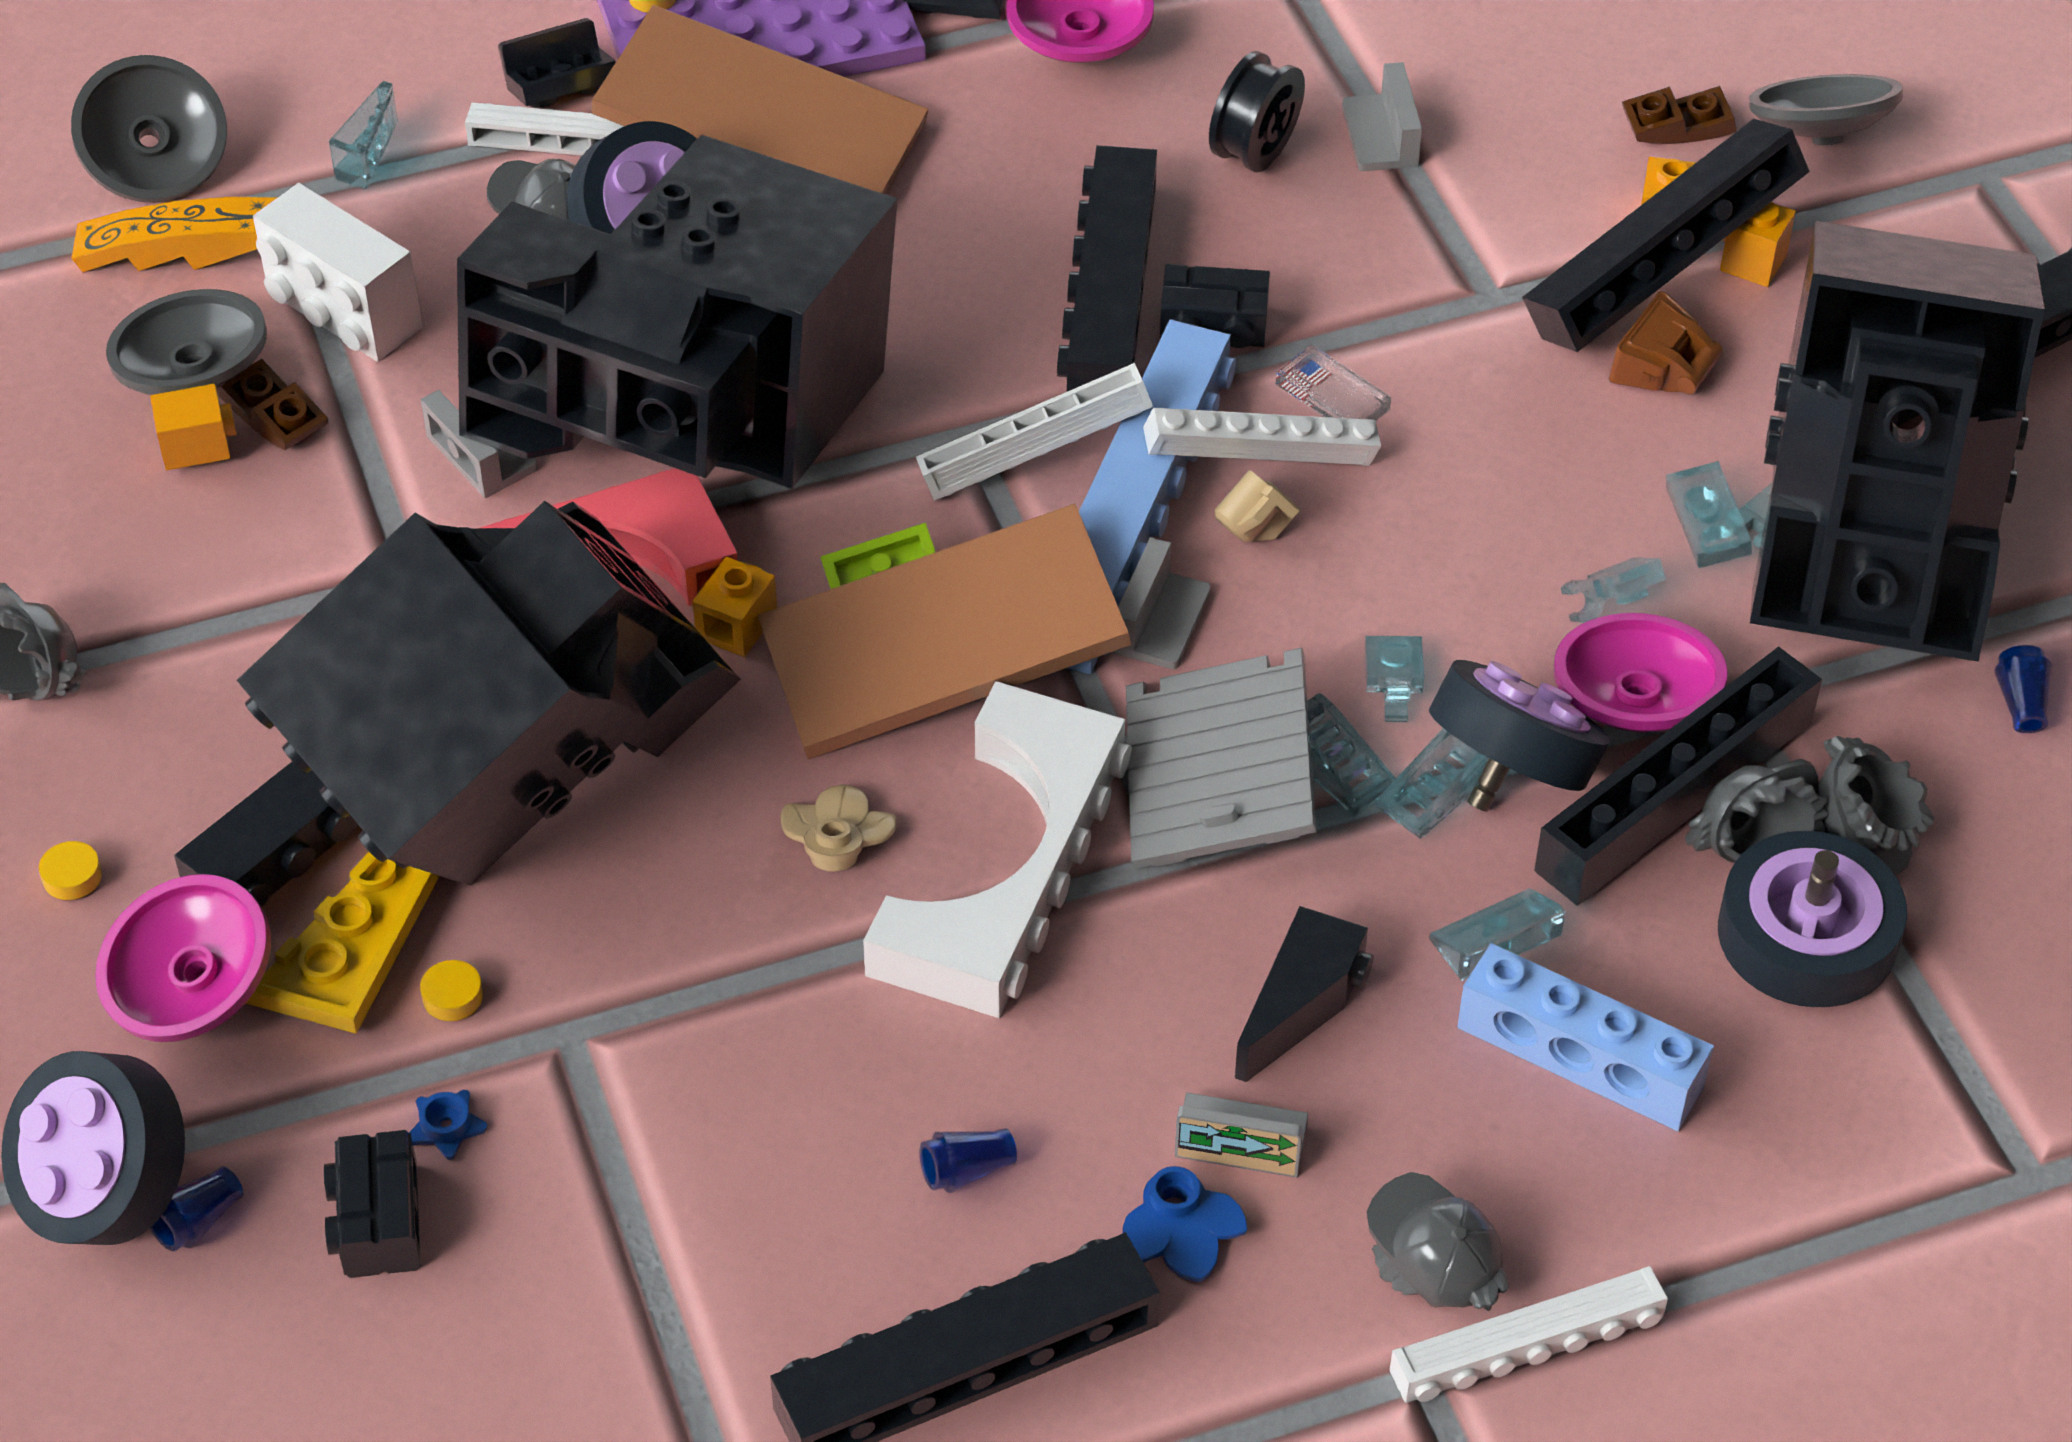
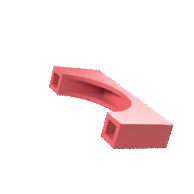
[480,468,738,606]

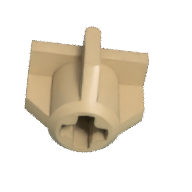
[1215,470,1300,542]

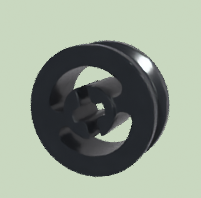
[1209,51,1305,173]

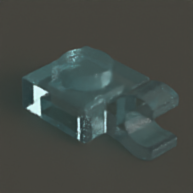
[1561,557,1666,623]
[1364,636,1425,722]

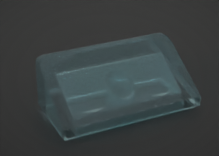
[1429,888,1566,981]

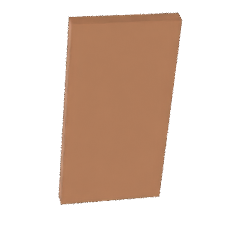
[591,5,928,195]
[757,503,1131,759]

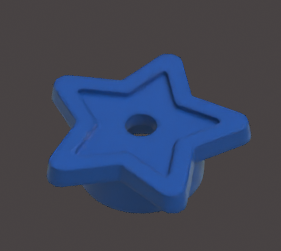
[409,1090,487,1160]

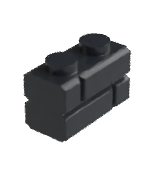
[1160,264,1270,348]
[324,1130,421,1278]

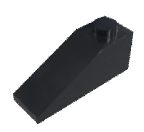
[1235,906,1374,1082]

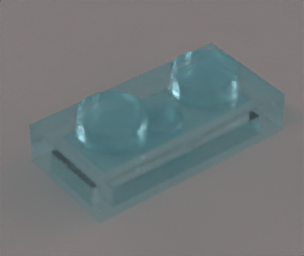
[1666,461,1752,568]

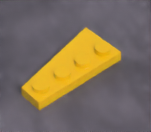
[246,852,439,1034]

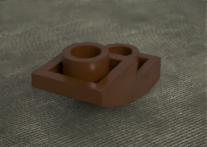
[1622,86,1737,144]
[219,358,328,450]

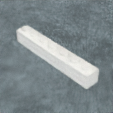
[465,102,624,156]
[916,363,1153,501]
[1143,408,1381,466]
[1390,1266,1668,1403]

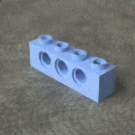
[1457,943,1714,1131]

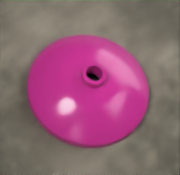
[1006,0,1154,63]
[1554,613,1728,732]
[95,874,271,1042]

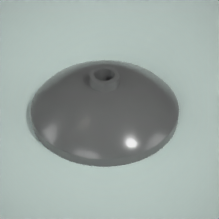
[71,55,227,203]
[1749,74,1903,145]
[106,289,267,395]

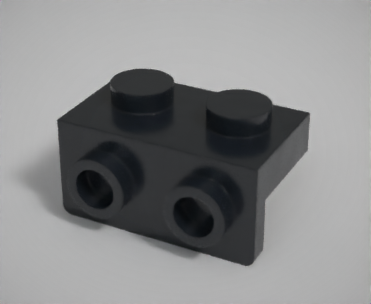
[498,18,616,108]

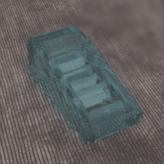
[329,81,398,189]
[1308,693,1398,816]
[1375,728,1489,839]

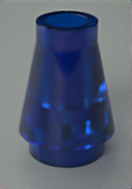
[1994,645,2052,733]
[919,1128,1017,1193]
[150,1166,244,1251]

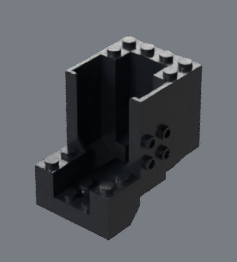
[457,134,898,489]
[1750,221,2045,662]
[236,501,741,885]

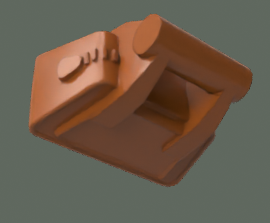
[1609,291,1723,394]

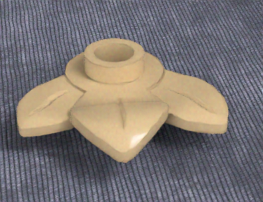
[781,784,896,871]

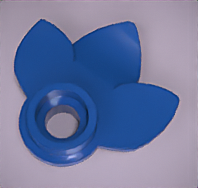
[1122,1166,1247,1282]

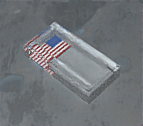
[1275,344,1391,421]

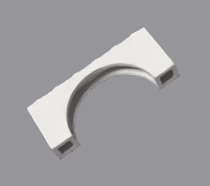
[863,681,1132,1018]

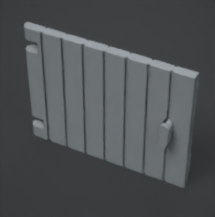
[1126,647,1317,869]

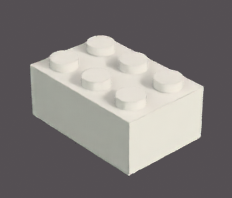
[253,183,423,362]

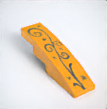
[71,197,278,273]

